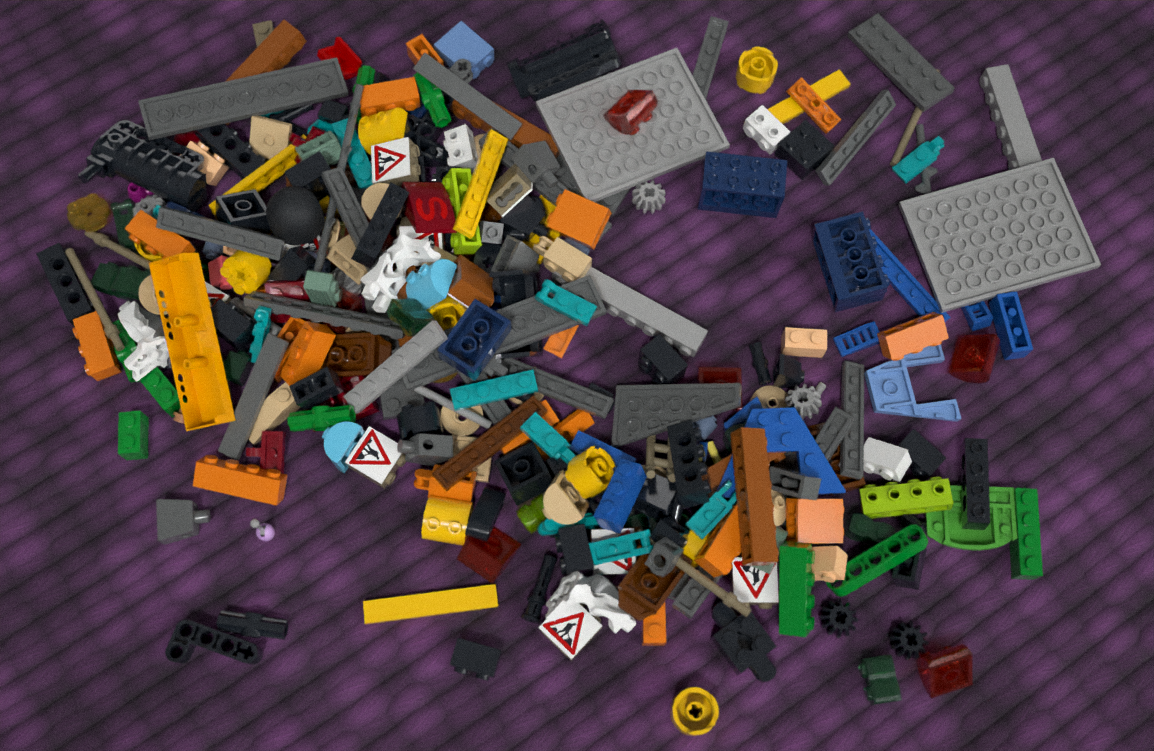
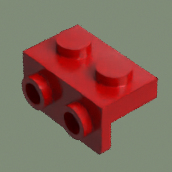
[317,36,362,80]

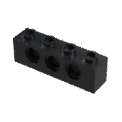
[193,124,267,180]
[351,182,409,269]
[36,243,96,327]
[667,420,712,509]
[960,438,990,530]

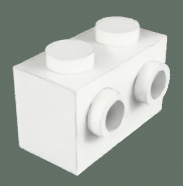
[743,105,790,155]
[443,124,478,169]
[864,437,912,482]

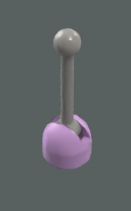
[250,519,275,541]

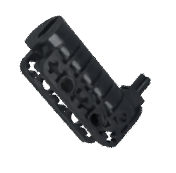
[506,19,621,102]
[78,120,207,212]

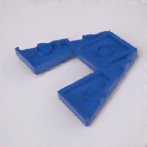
[717,408,846,498]

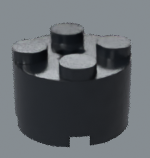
[396,402,444,440]

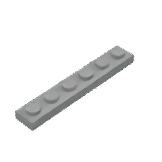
[344,321,448,414]

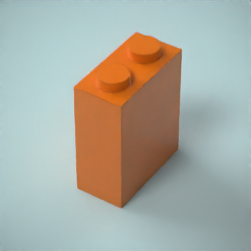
[547,189,612,250]
[786,498,844,544]

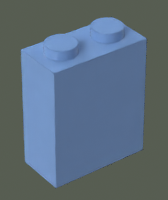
[434,21,495,79]

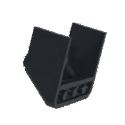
[489,269,543,359]

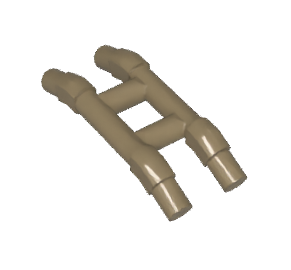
[645,435,675,482]

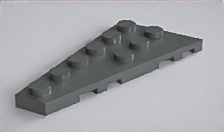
[611,383,742,448]

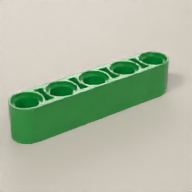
[826,525,928,597]

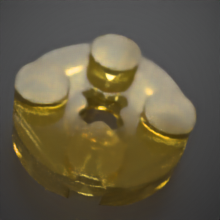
[67,193,111,232]

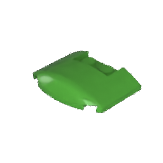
[925,486,1017,550]

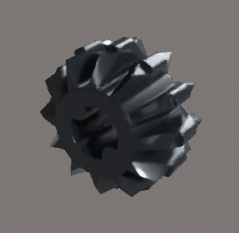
[819,599,858,638]
[889,621,929,660]

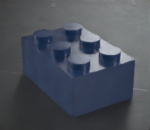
[437,299,512,381]

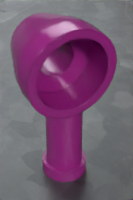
[128,183,153,203]

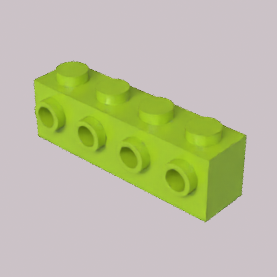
[442,168,482,254]
[859,477,953,520]

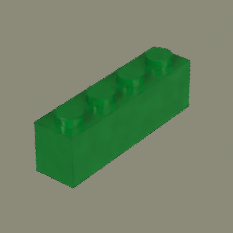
[1009,488,1043,580]
[779,541,815,637]

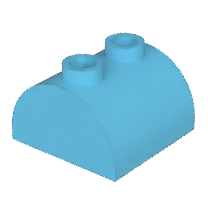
[406,259,457,312]
[322,422,365,474]

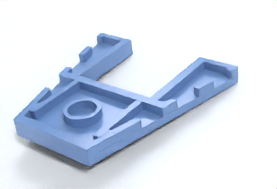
[864,344,961,422]

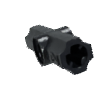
[217,610,289,640]

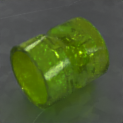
[515,494,547,534]

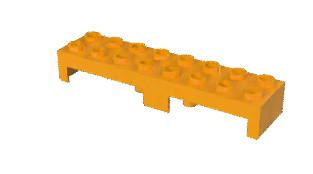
[149,253,236,431]

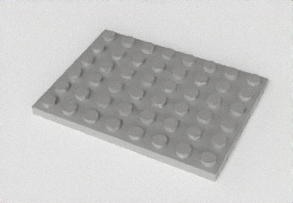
[536,48,730,202]
[899,158,1101,313]

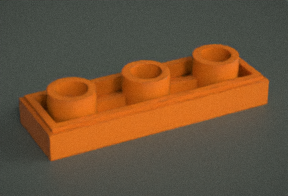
[786,77,841,134]
[534,409,594,461]

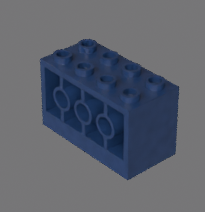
[697,151,787,218]
[812,211,890,313]

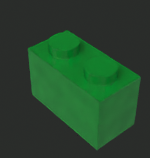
[140,367,187,418]
[118,411,149,460]

